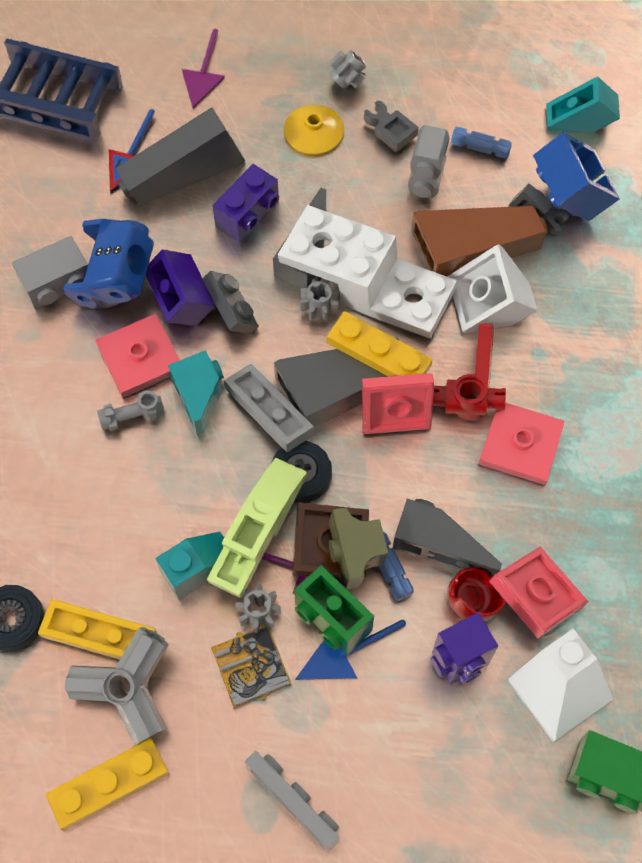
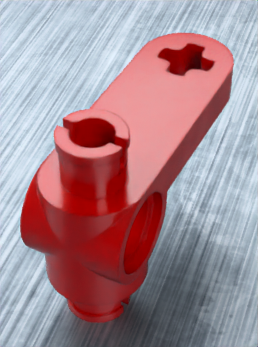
[433,323,506,421]

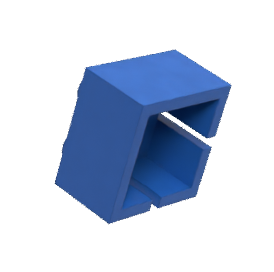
[533,132,620,221]

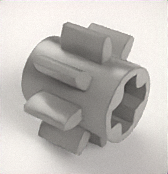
[330,50,367,89]
[300,279,339,321]
[235,584,281,633]

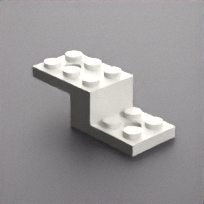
[278,205,457,339]

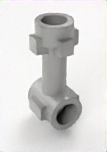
[97,390,164,431]

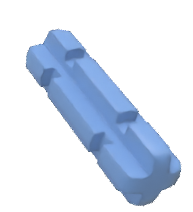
[451,127,512,159]
[379,532,414,600]

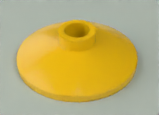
[284,105,344,156]

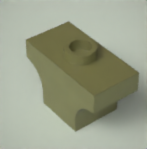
[329,507,389,590]

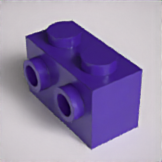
[212,164,279,243]
[146,249,216,326]
[430,612,498,685]

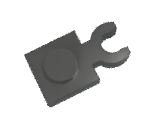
[364,100,419,152]

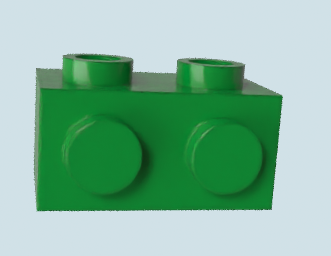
[294,565,374,655]
[568,730,642,814]

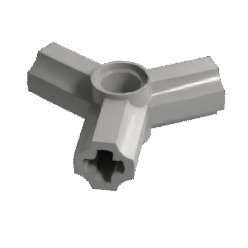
[65,627,169,745]

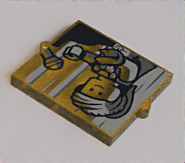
[211,625,292,709]

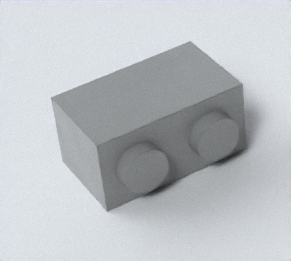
[12,235,88,309]

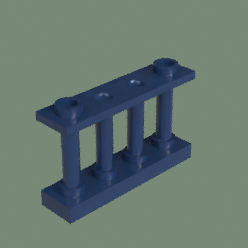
[0,38,123,142]

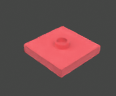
[95,313,180,398]
[362,373,434,434]
[478,402,565,485]
[489,546,589,639]

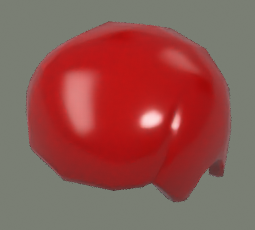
[448,567,506,621]

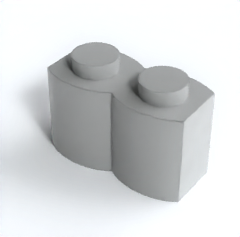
[408,125,450,198]

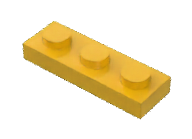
[326,311,433,377]
[38,599,157,660]
[45,738,169,831]

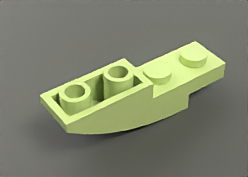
[207,458,308,598]

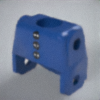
[63,219,154,309]

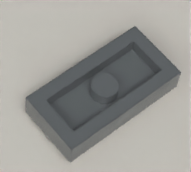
[202,271,259,334]

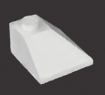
[448,244,538,334]
[507,628,613,743]

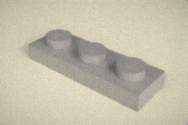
[224,364,314,452]
[244,750,340,853]

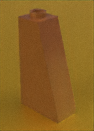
[411,206,547,277]

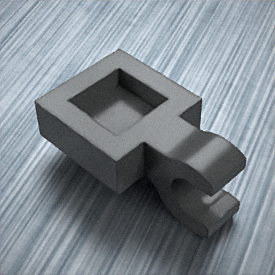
[508,183,569,235]

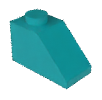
[546,76,620,132]
[168,350,224,436]
[155,531,225,600]

